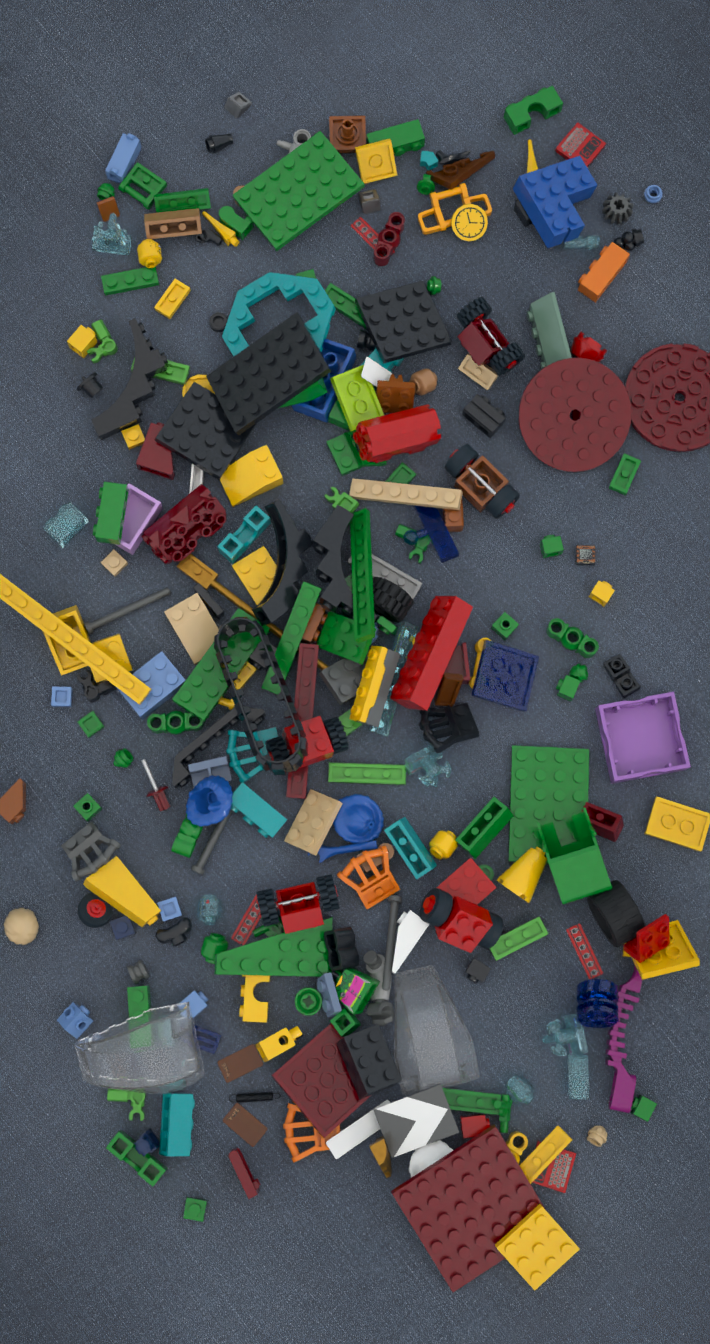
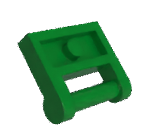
[118,162,167,210]

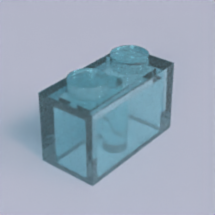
[43,502,89,548]

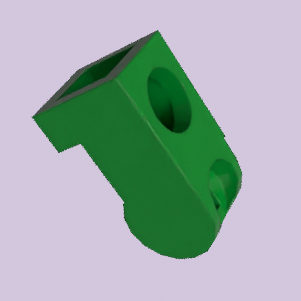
[219,206,254,241]

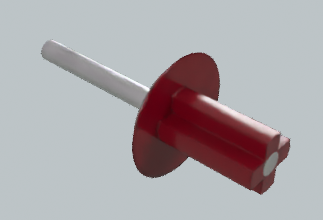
[141,759,170,812]

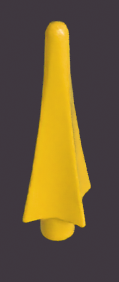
[527,139,538,173]
[202,211,239,247]

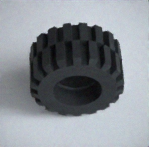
[373,577,414,623]

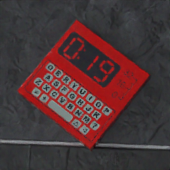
[555,122,606,168]
[532,1141,576,1193]

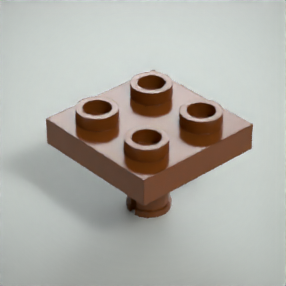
[329,116,366,153]

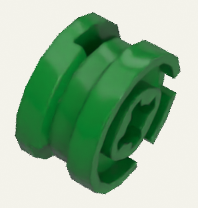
[295,988,322,1016]

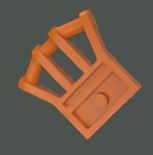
[337,845,400,910]
[283,1103,340,1163]

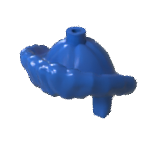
[186,775,233,827]
[333,794,384,844]

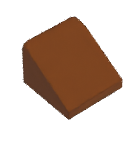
[97,196,120,222]

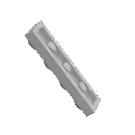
[348,554,423,600]

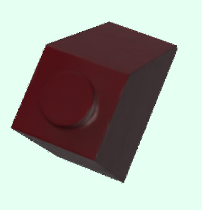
[136,422,175,480]

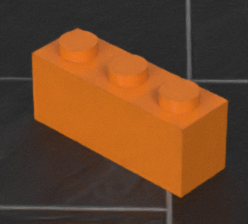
[578,242,630,303]

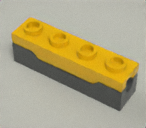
[349,645,400,727]

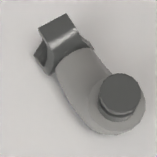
[363,950,394,1026]

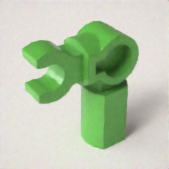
[87,320,118,363]
[107,1087,146,1121]

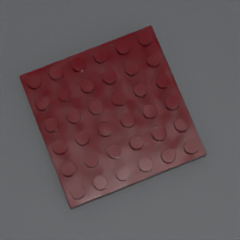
[391,1124,546,1292]

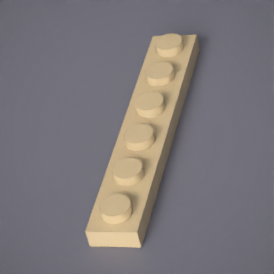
[349,478,463,510]

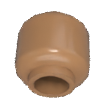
[409,368,437,396]

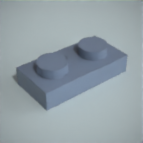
[317,972,342,1018]

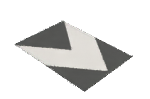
[374,1084,460,1158]

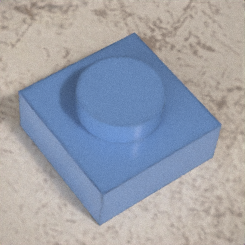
[51,687,72,707]
[157,897,182,922]

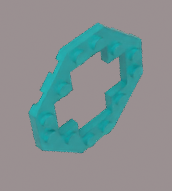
[222,272,336,356]

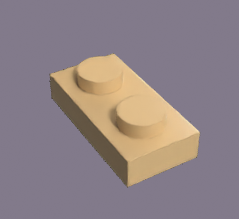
[458,353,499,390]

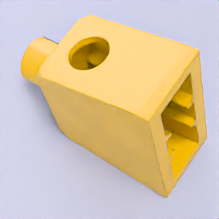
[255,1026,303,1062]

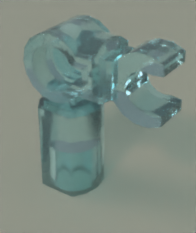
[564,235,600,249]

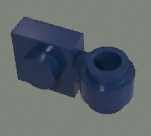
[134,1128,160,1157]

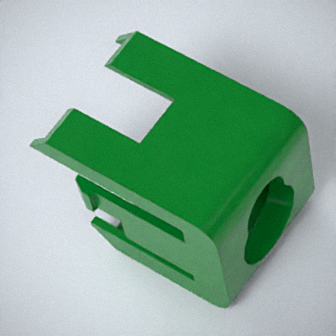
[536,807,613,905]

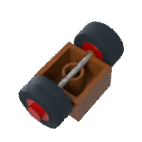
[444,444,520,519]

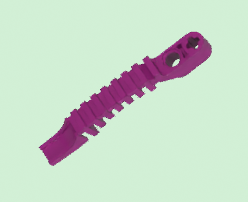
[605,966,642,1113]

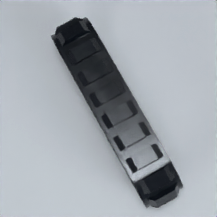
[214,617,308,775]

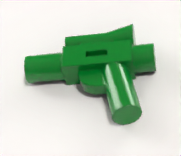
[252,915,285,938]
[494,1094,513,1133]

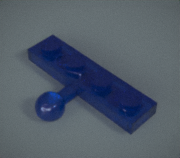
[403,505,459,563]

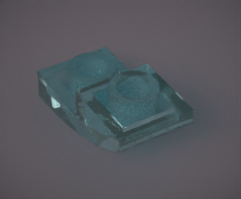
[568,1055,589,1099]

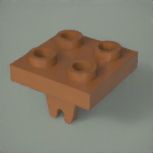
[377,374,415,413]

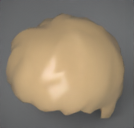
[4,908,39,945]

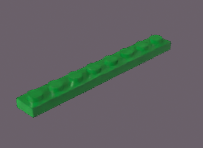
[350,508,375,643]

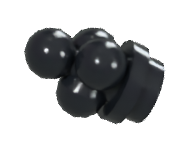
[614,229,644,251]

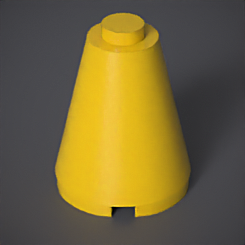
[496,847,547,903]

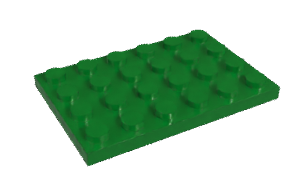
[233,131,365,251]
[508,745,589,864]

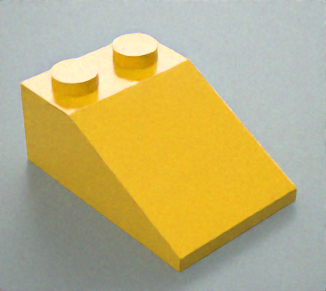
[220,445,283,507]
[43,605,91,676]

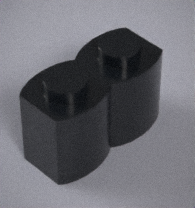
[324,927,359,971]

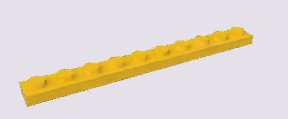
[0,574,152,705]

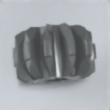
[602,192,634,225]

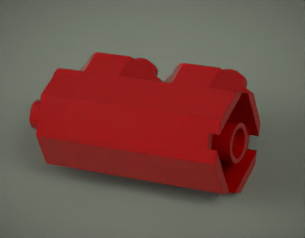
[353,404,441,463]

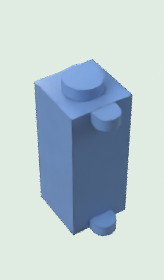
[105,133,141,184]

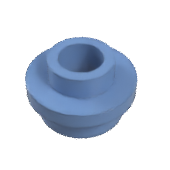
[644,185,663,203]

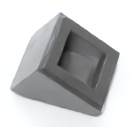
[225,92,252,118]
[358,189,381,214]

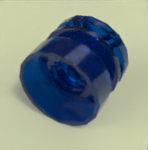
[576,979,619,1028]

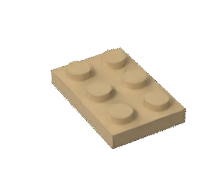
[284,789,343,856]

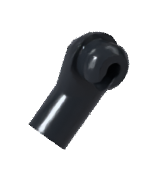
[195,229,223,246]

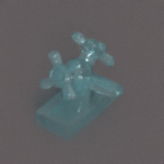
[92,213,132,255]

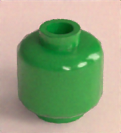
[201,933,229,964]

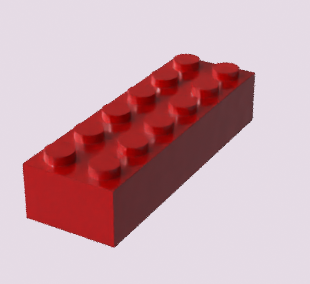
[390,596,473,711]

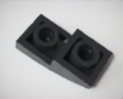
[603,654,640,698]

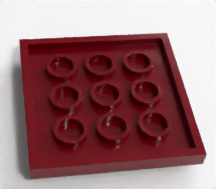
[271,1023,371,1138]

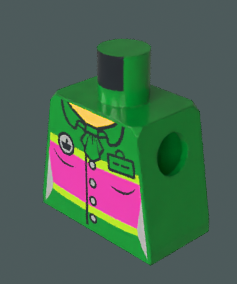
[331,968,380,1015]

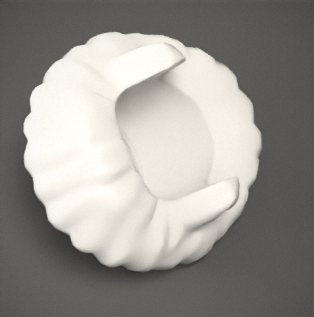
[409,1140,453,1178]

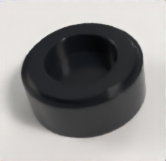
[209,313,228,332]

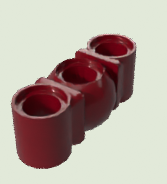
[373,212,405,266]

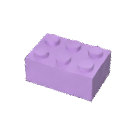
[115,484,163,555]

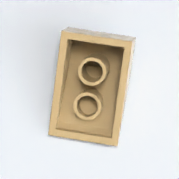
[164,593,219,665]

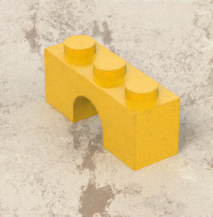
[239,975,270,1023]

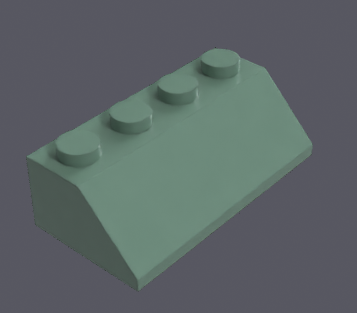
[527,292,572,369]

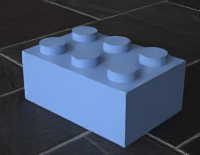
[116,651,186,720]

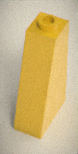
[83,856,161,927]

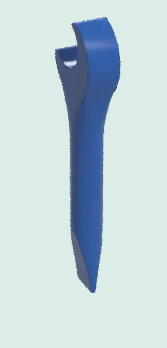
[308,840,377,863]

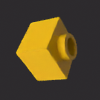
[588,581,615,607]

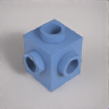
[57,1002,93,1039]

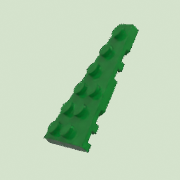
[214,917,333,977]

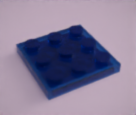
[471,640,539,712]

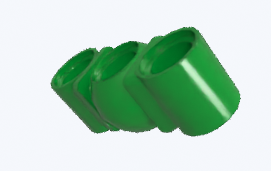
[546,618,599,658]
[147,710,205,735]
[171,814,203,858]

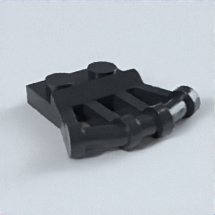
[419,703,479,753]

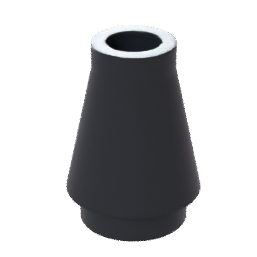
[205,133,233,153]

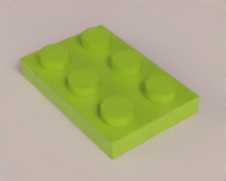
[330,365,384,431]

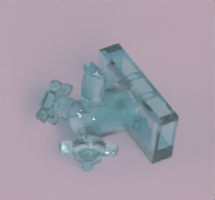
[405,745,452,787]
[543,1013,588,1056]

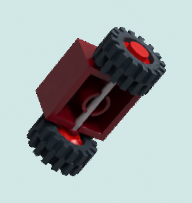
[456,297,525,376]

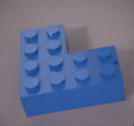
[513,156,597,248]

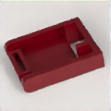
[229,1147,261,1199]

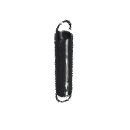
[229,1092,281,1103]

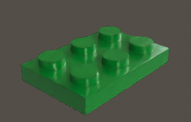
[316,611,376,665]

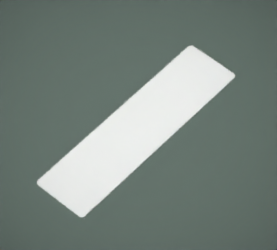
[326,1100,390,1159]

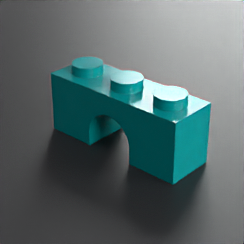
[217,506,271,564]

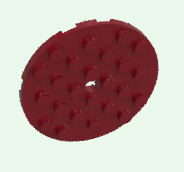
[625,343,710,452]
[518,358,631,472]

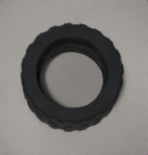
[587,880,645,948]

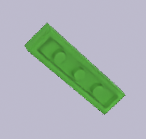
[328,762,406,785]

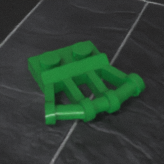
[326,430,387,476]

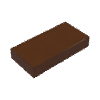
[434,672,464,707]

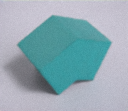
[420,151,439,170]

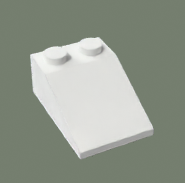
[392,910,429,974]

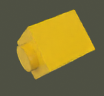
[67,325,98,359]

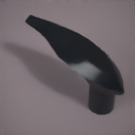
[436,150,471,165]

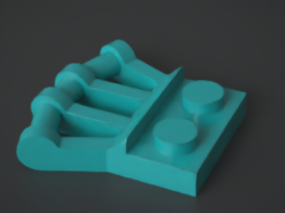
[226,727,278,783]

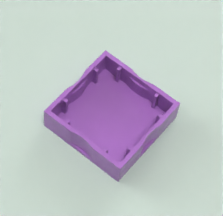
[595,692,691,784]

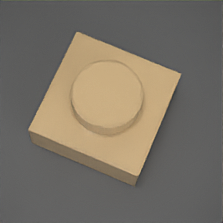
[101,550,128,577]

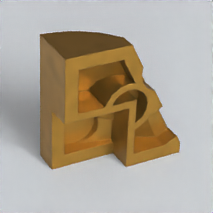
[369,1136,392,1178]

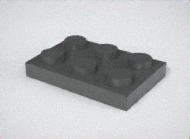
[319,650,369,705]

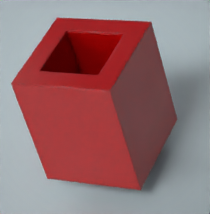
[460,1114,490,1138]

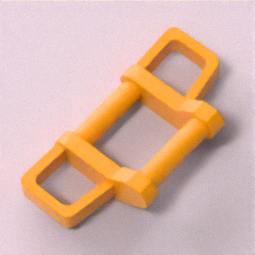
[418,183,492,235]

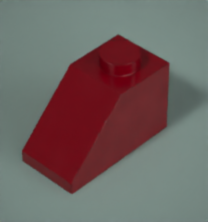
[581,802,624,842]

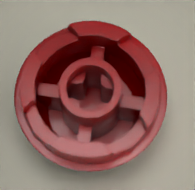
[570,331,607,362]

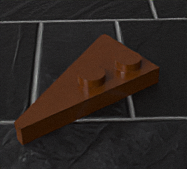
[426,151,495,190]

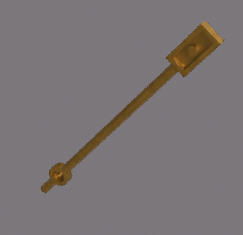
[177,554,329,670]

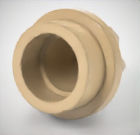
[587,1126,607,1147]

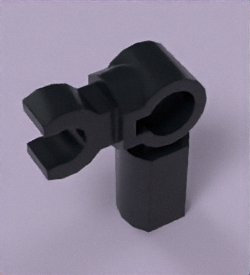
[77,670,117,702]

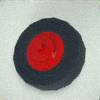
[77,892,113,928]

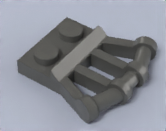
[61,821,121,881]

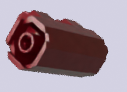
[141,484,227,565]

